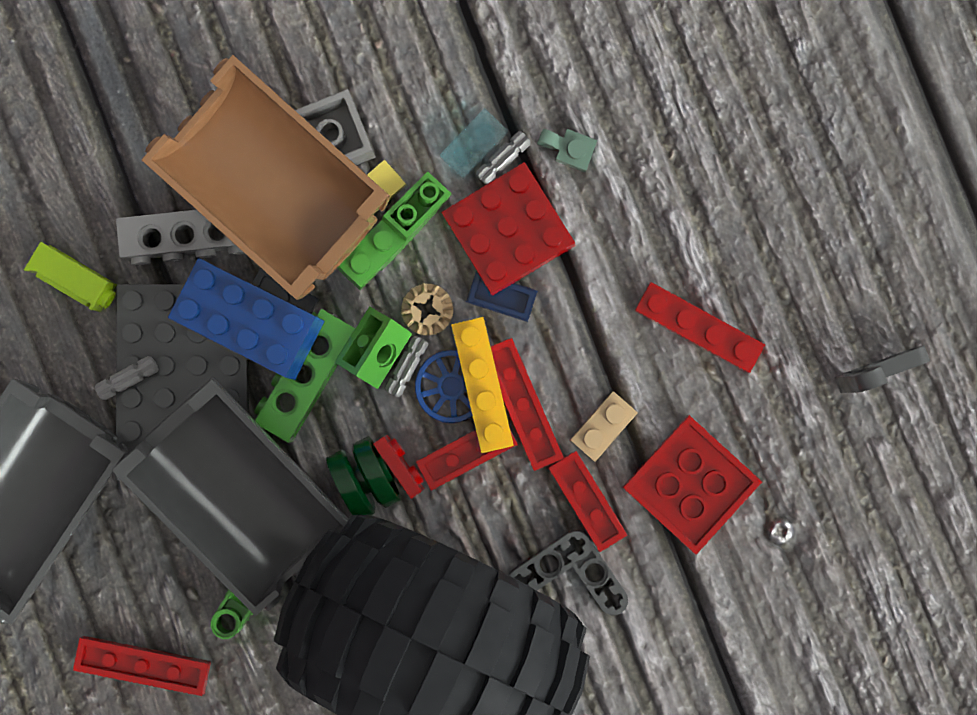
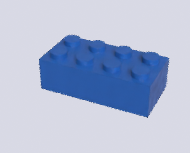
[168,258,325,380]

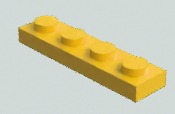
[451,317,514,453]

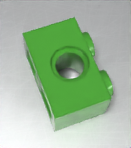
[334,306,413,389]

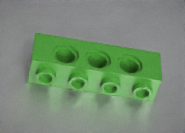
[254,309,356,443]

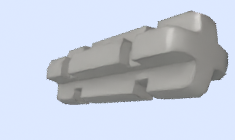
[476,131,531,185]
[385,336,428,397]
[94,356,159,400]

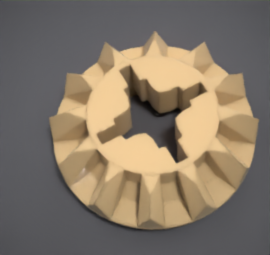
[401,283,453,336]

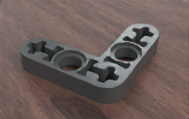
[834,345,930,393]
[508,530,628,615]

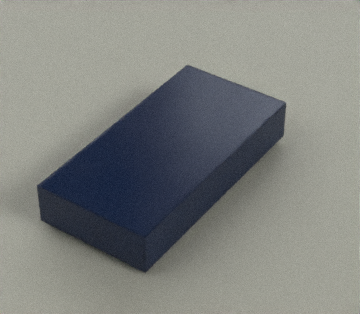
[466,271,538,322]

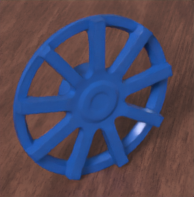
[415,350,473,423]

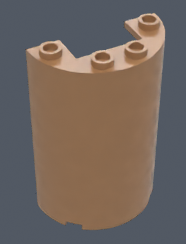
[142,55,390,300]

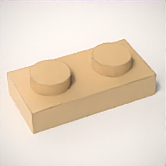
[570,391,638,462]

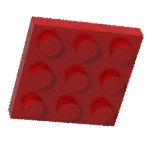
[441,162,576,296]
[622,415,762,555]

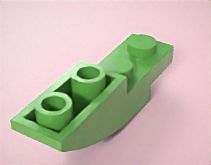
[337,172,452,290]

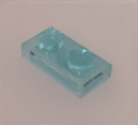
[440,108,508,179]

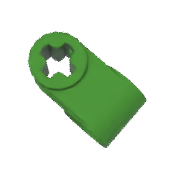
[211,589,253,639]

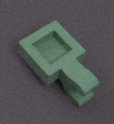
[537,129,597,172]

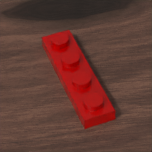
[634,282,765,373]
[491,338,564,471]
[73,636,211,696]

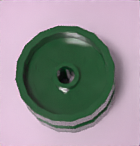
[326,436,401,515]

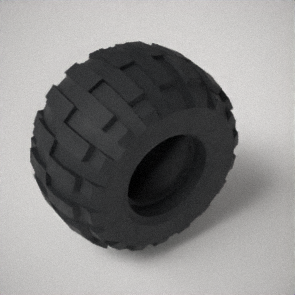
[274,515,590,715]

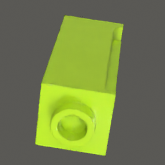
[24,242,117,312]

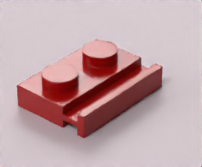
[373,435,424,499]

